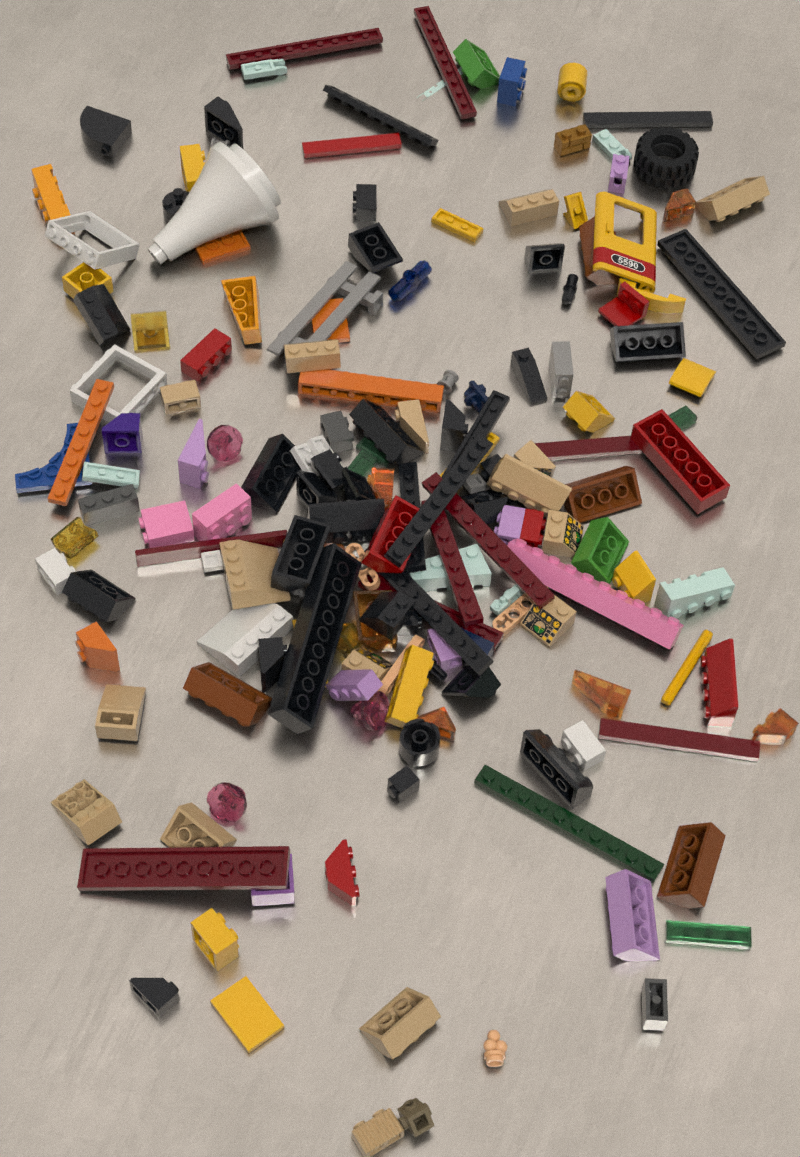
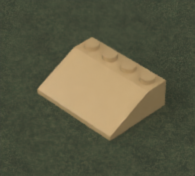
[219,540,290,610]

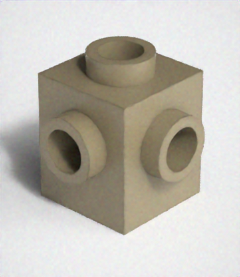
[397,1098,435,1138]

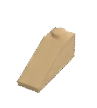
[394,399,429,454]

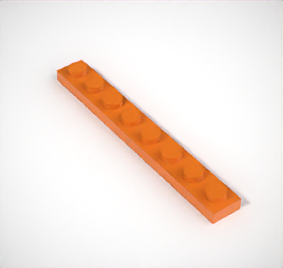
[47,379,115,506]

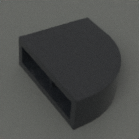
[80,106,132,158]

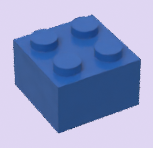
[497,57,527,107]

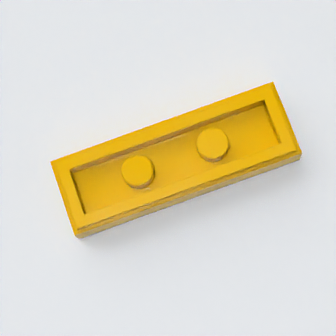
[431,208,484,243]

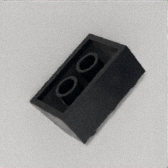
[73,284,131,346]
[62,569,136,622]

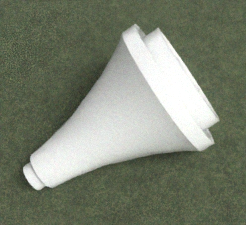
[148,142,281,265]

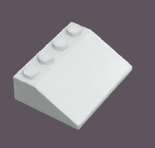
[197,603,293,677]

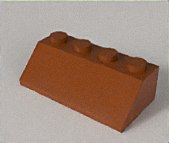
[579,216,623,285]
[563,466,642,523]
[183,662,272,727]
[657,822,726,909]

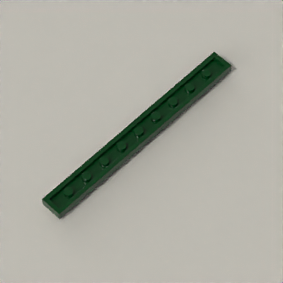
[474,765,664,884]

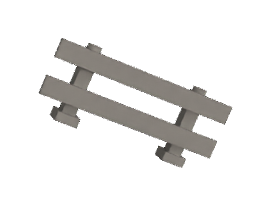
[267,261,383,356]

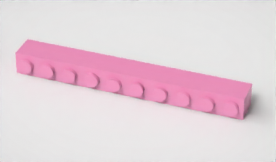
[507,539,684,650]

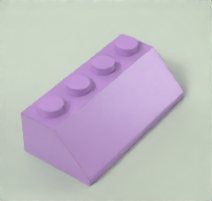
[605,869,660,961]

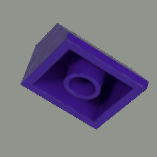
[102,413,143,454]

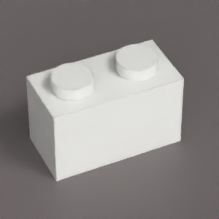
[35,548,76,595]
[561,720,606,771]

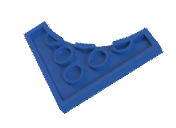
[15,423,92,493]

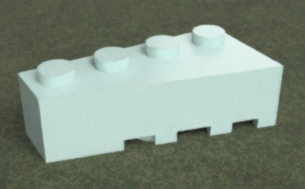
[406,544,492,592]
[654,567,735,619]

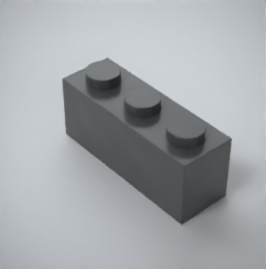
[78,484,140,527]

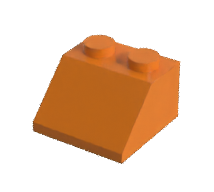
[75,621,120,672]

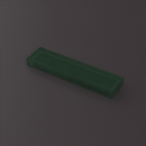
[665,920,752,950]

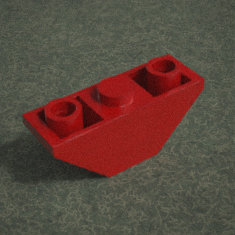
[325,839,360,906]

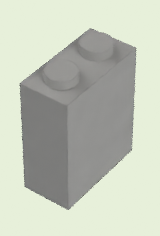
[549,341,574,398]

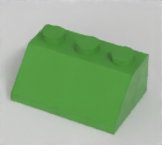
[453,39,500,89]
[571,517,629,584]

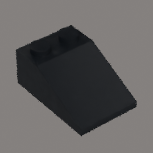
[204,97,243,149]
[348,222,403,273]

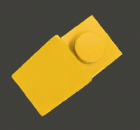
[563,192,588,229]

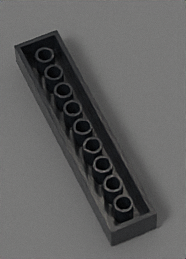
[268,543,362,734]

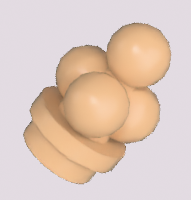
[483,1030,508,1067]

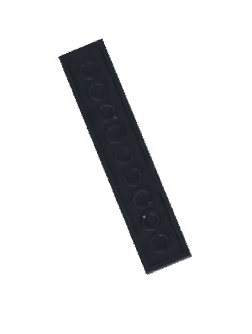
[657,229,786,359]

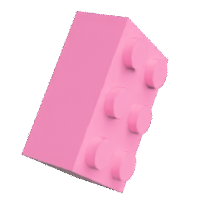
[192,483,252,541]

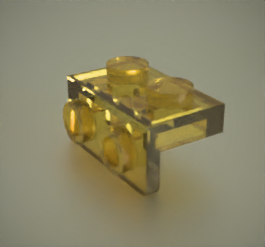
[51,517,99,559]

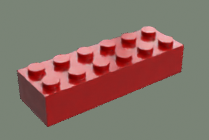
[630,409,730,514]

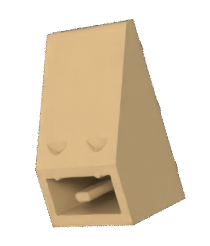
[95,684,146,741]
[51,779,122,846]

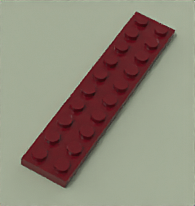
[77,846,290,891]

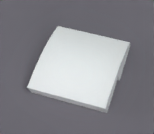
[290,435,341,477]

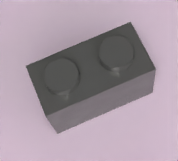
[320,410,354,453]
[641,978,668,1031]

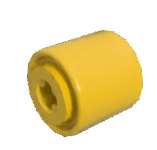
[557,63,588,102]

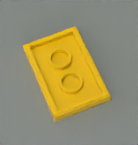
[210,976,284,1054]

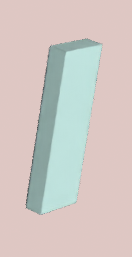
[82,462,140,489]

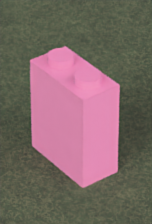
[138,500,194,548]

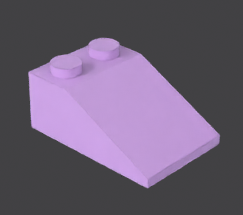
[178,419,209,489]

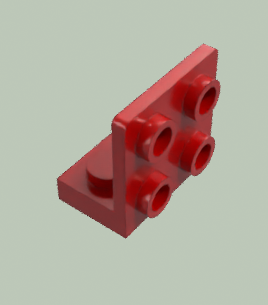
[598,282,650,326]

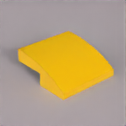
[668,358,716,397]

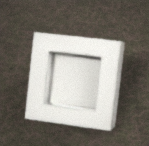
[201,550,223,573]

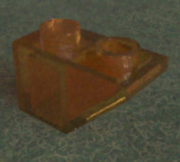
[663,188,696,222]
[752,708,799,745]

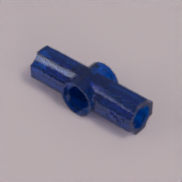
[388,260,432,302]

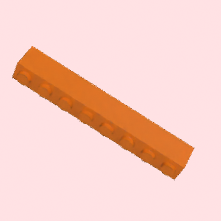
[298,369,444,414]

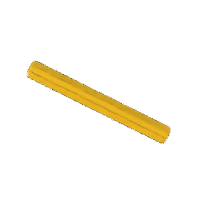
[661,629,713,706]

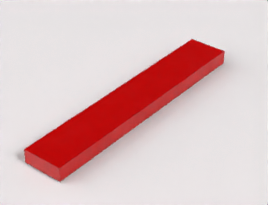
[302,133,402,158]

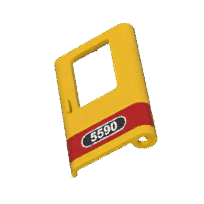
[593,192,657,293]

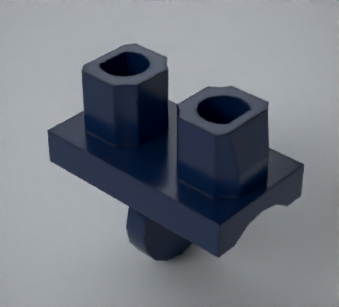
[464,380,489,413]

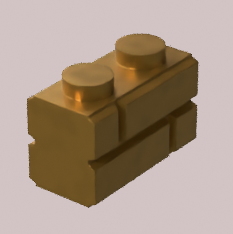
[554,124,592,156]

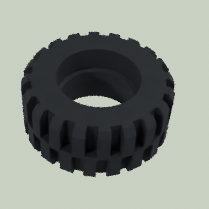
[634,126,699,189]

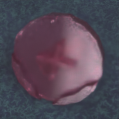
[207,425,243,462]
[351,691,389,731]
[207,782,247,823]

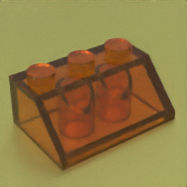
[353,590,398,652]

